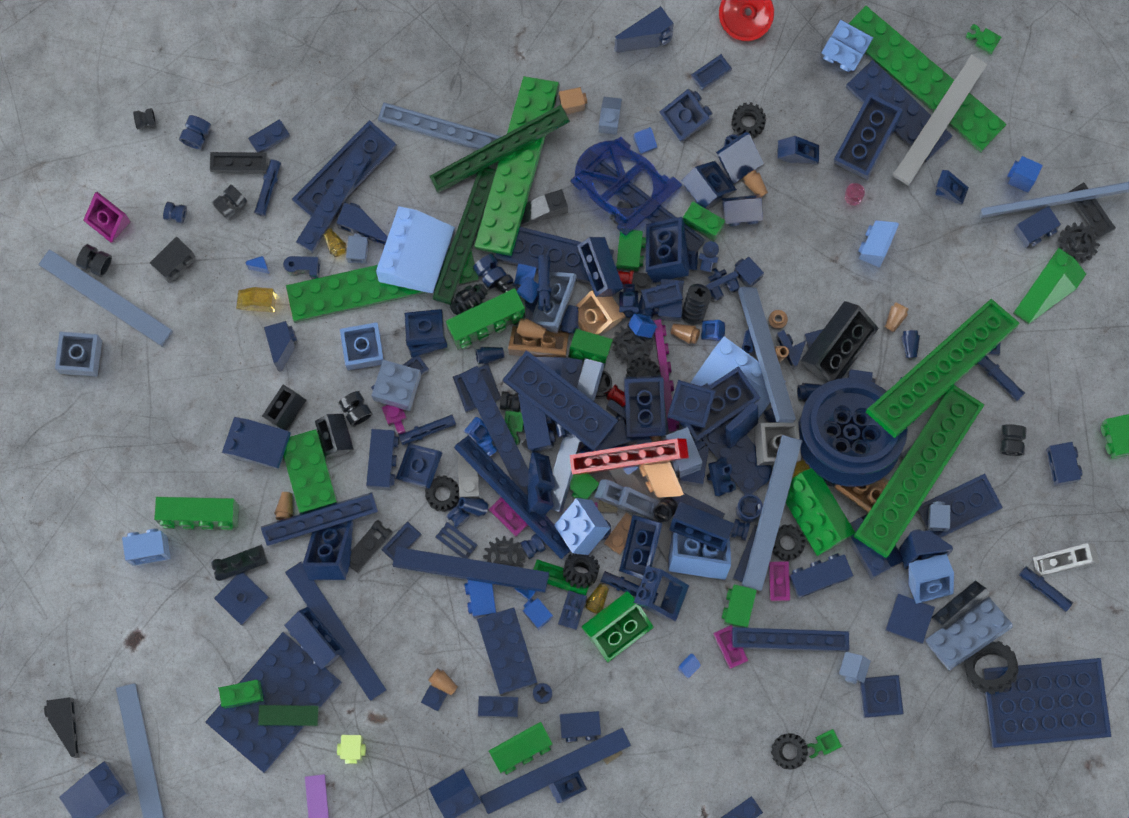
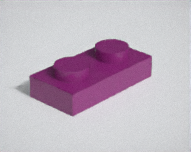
[489,497,528,537]
[769,561,790,602]
[713,625,748,669]

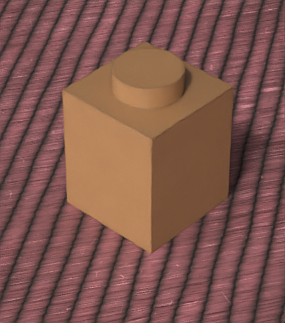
[559,87,588,114]

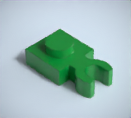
[966,24,1002,54]
[504,411,524,445]
[807,729,843,758]

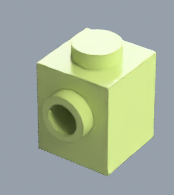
[337,735,366,764]

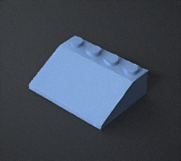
[376,206,455,294]
[690,336,786,420]

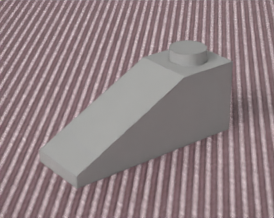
[458,453,480,498]
[1033,543,1100,576]

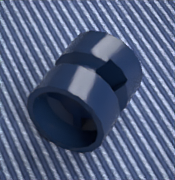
[179,115,211,150]
[473,254,507,290]
[736,494,763,523]

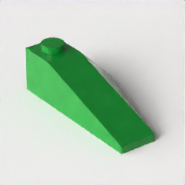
[1013,248,1086,324]

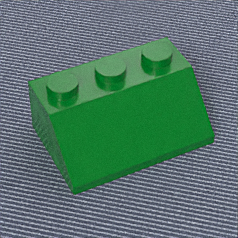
[581,591,654,663]
[489,722,553,775]

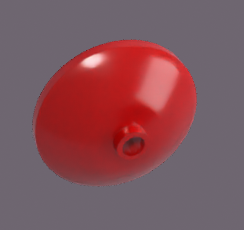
[719,0,774,41]

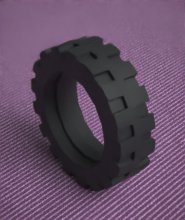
[964,641,1019,694]

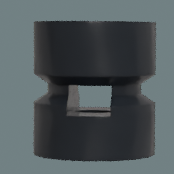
[212,185,248,220]
[76,244,112,277]
[595,370,612,399]
[338,391,373,427]
[999,424,1027,456]

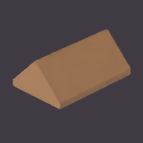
[508,326,569,358]
[835,478,889,512]

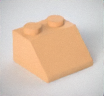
[576,290,626,336]
[638,461,684,498]

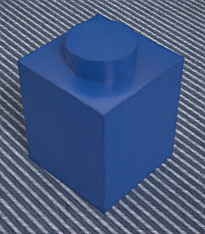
[523,598,553,630]

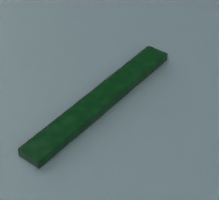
[430,105,570,193]
[433,167,496,305]

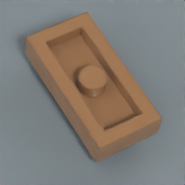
[604,512,632,555]

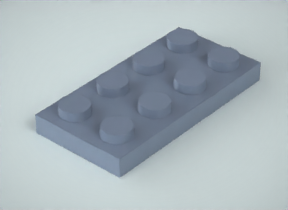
[925,596,1013,671]

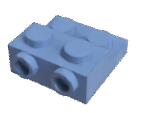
[822,20,874,72]

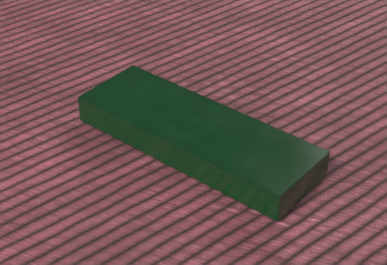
[258,705,319,726]

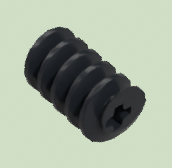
[681,284,711,325]

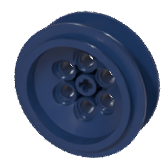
[798,378,908,487]

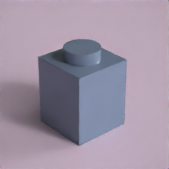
[346,234,369,264]
[927,501,950,531]
[839,652,871,684]

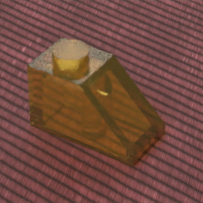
[236,287,276,313]

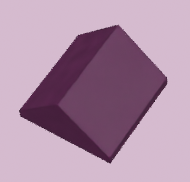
[83,192,131,243]

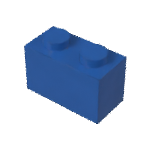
[1007,156,1043,193]
[464,580,497,619]

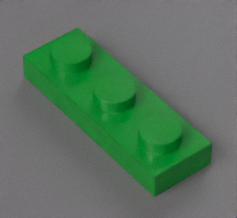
[533,559,589,596]

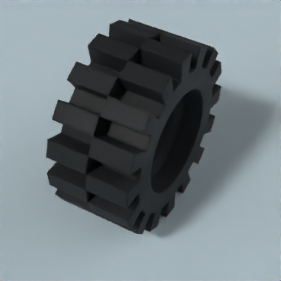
[731,102,766,138]
[626,357,661,377]
[425,475,460,512]
[772,524,806,561]
[563,553,600,589]
[771,733,808,770]

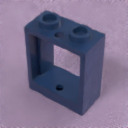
[633,566,689,622]

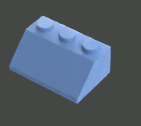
[668,532,731,580]

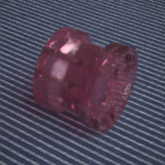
[844,183,865,205]

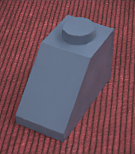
[599,96,622,135]

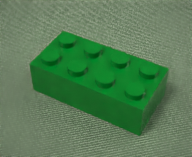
[446,288,526,350]
[283,429,338,514]
[785,468,856,556]
[154,497,239,531]

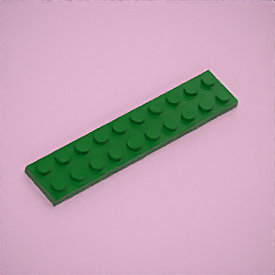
[848,6,1007,152]
[474,76,560,256]
[286,249,479,323]
[866,299,1020,438]
[853,385,985,558]

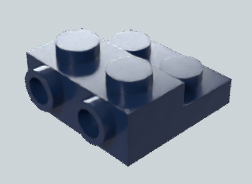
[659,89,713,142]

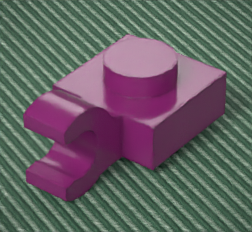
[381,405,407,434]

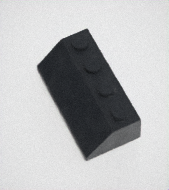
[800,301,879,383]

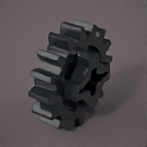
[1057,222,1100,263]
[449,283,488,315]
[612,323,653,365]
[483,536,525,567]

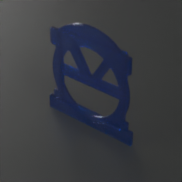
[570,137,682,236]

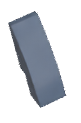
[594,479,659,519]

